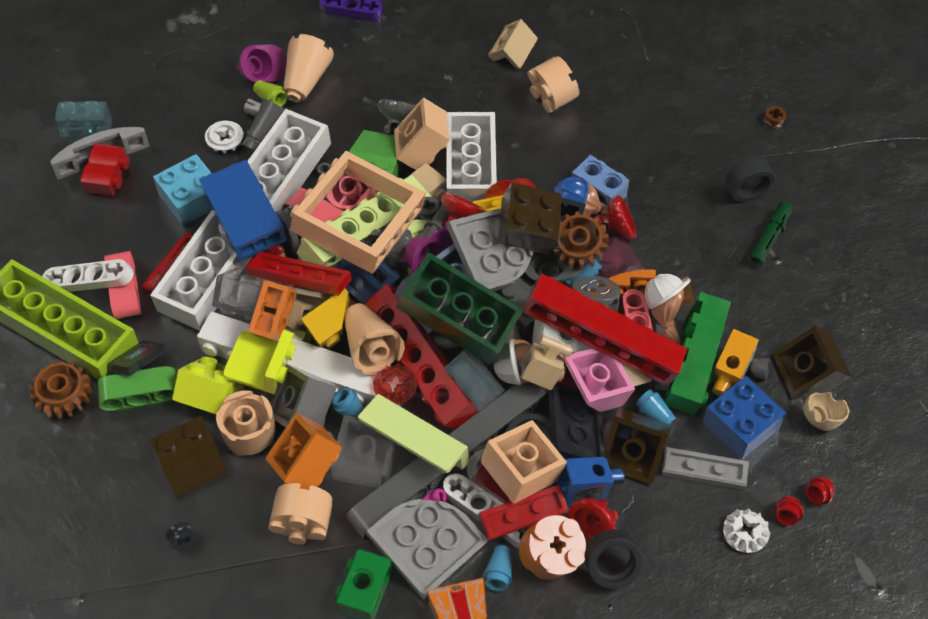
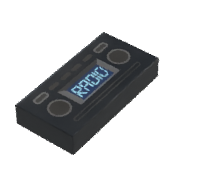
[107,340,165,376]

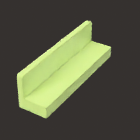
[358,394,469,473]

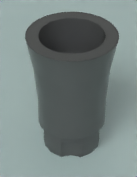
[243,98,285,152]

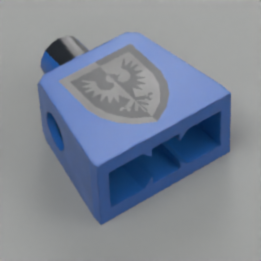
[553,457,624,508]

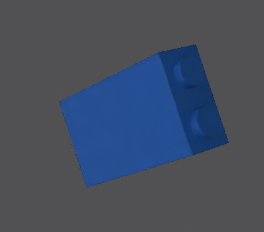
[199,160,287,261]

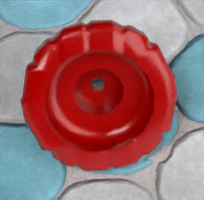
[441,192,487,227]
[595,195,637,240]
[567,498,618,546]

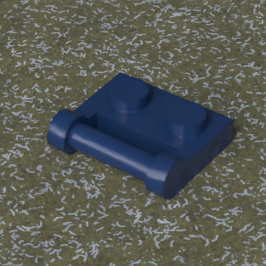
[337,240,402,304]

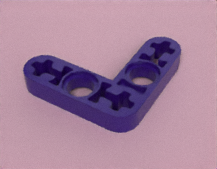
[319,0,383,21]

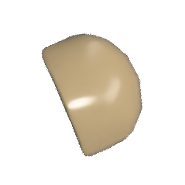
[803,392,850,431]

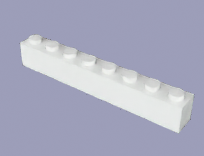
[197,311,408,406]

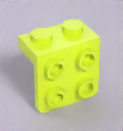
[224,330,297,394]

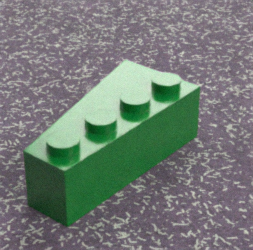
[664,291,731,416]

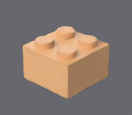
[394,98,450,170]
[480,420,567,504]

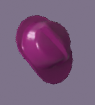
[235,44,287,82]
[401,227,454,273]

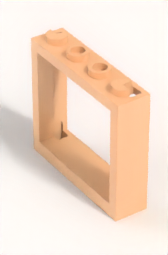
[290,151,426,274]

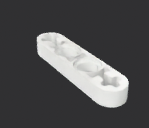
[42,259,134,292]
[443,474,531,549]

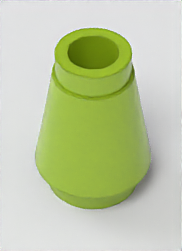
[253,80,287,107]

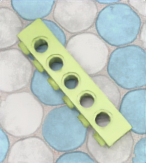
[297,175,431,267]

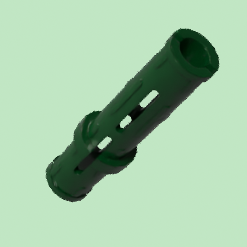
[748,202,794,267]

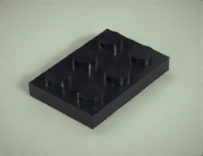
[548,382,605,459]

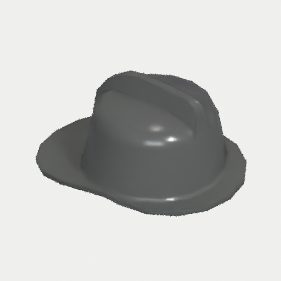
[525,248,586,283]

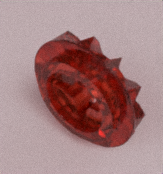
[373,363,417,405]

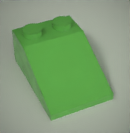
[349,130,403,193]

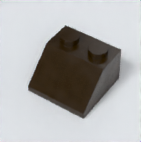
[772,326,852,399]
[605,408,672,485]
[149,416,228,499]

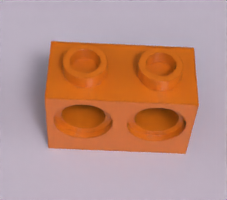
[248,280,297,342]

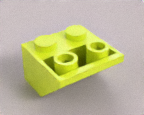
[172,357,245,414]

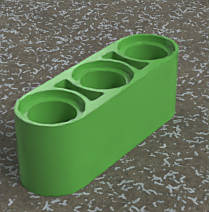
[98,366,177,411]

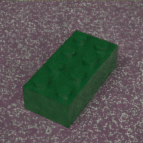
[396,252,523,364]

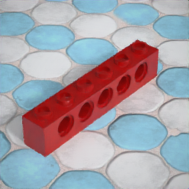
[364,284,481,430]

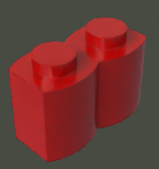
[81,143,130,196]

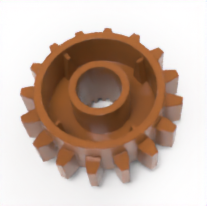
[553,212,609,270]
[29,361,92,419]

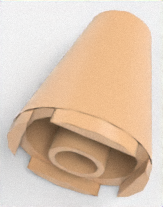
[284,34,334,102]
[344,304,405,375]

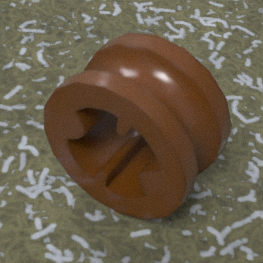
[763,106,787,129]

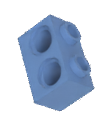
[572,155,629,206]

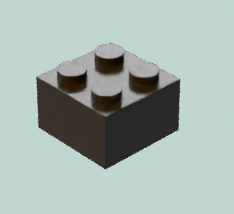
[497,182,562,255]

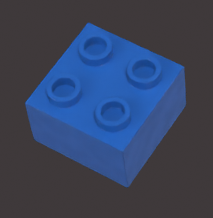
[703,376,786,459]

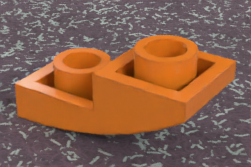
[608,270,656,300]

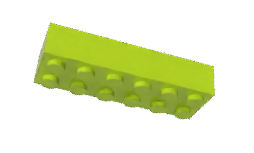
[0,259,139,380]

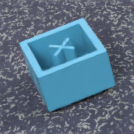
[153,154,212,226]

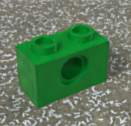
[334,549,393,619]

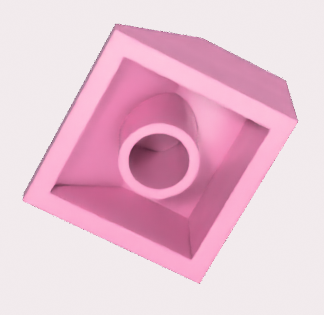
[563,348,635,412]

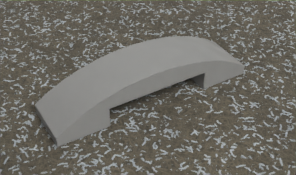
[50,127,149,179]

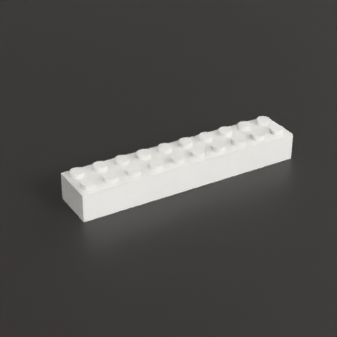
[150,109,331,331]

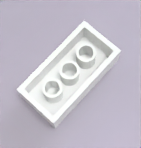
[447,112,497,202]

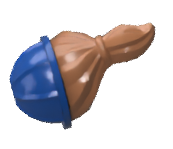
[553,176,609,216]

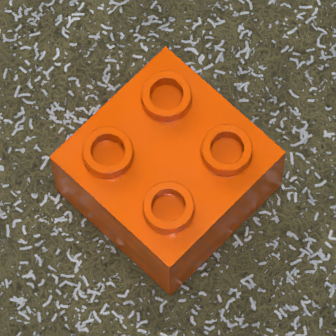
[265,412,343,490]

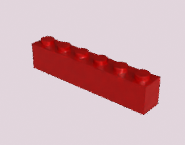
[522,274,687,386]

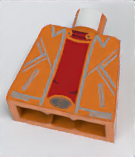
[428,578,487,619]

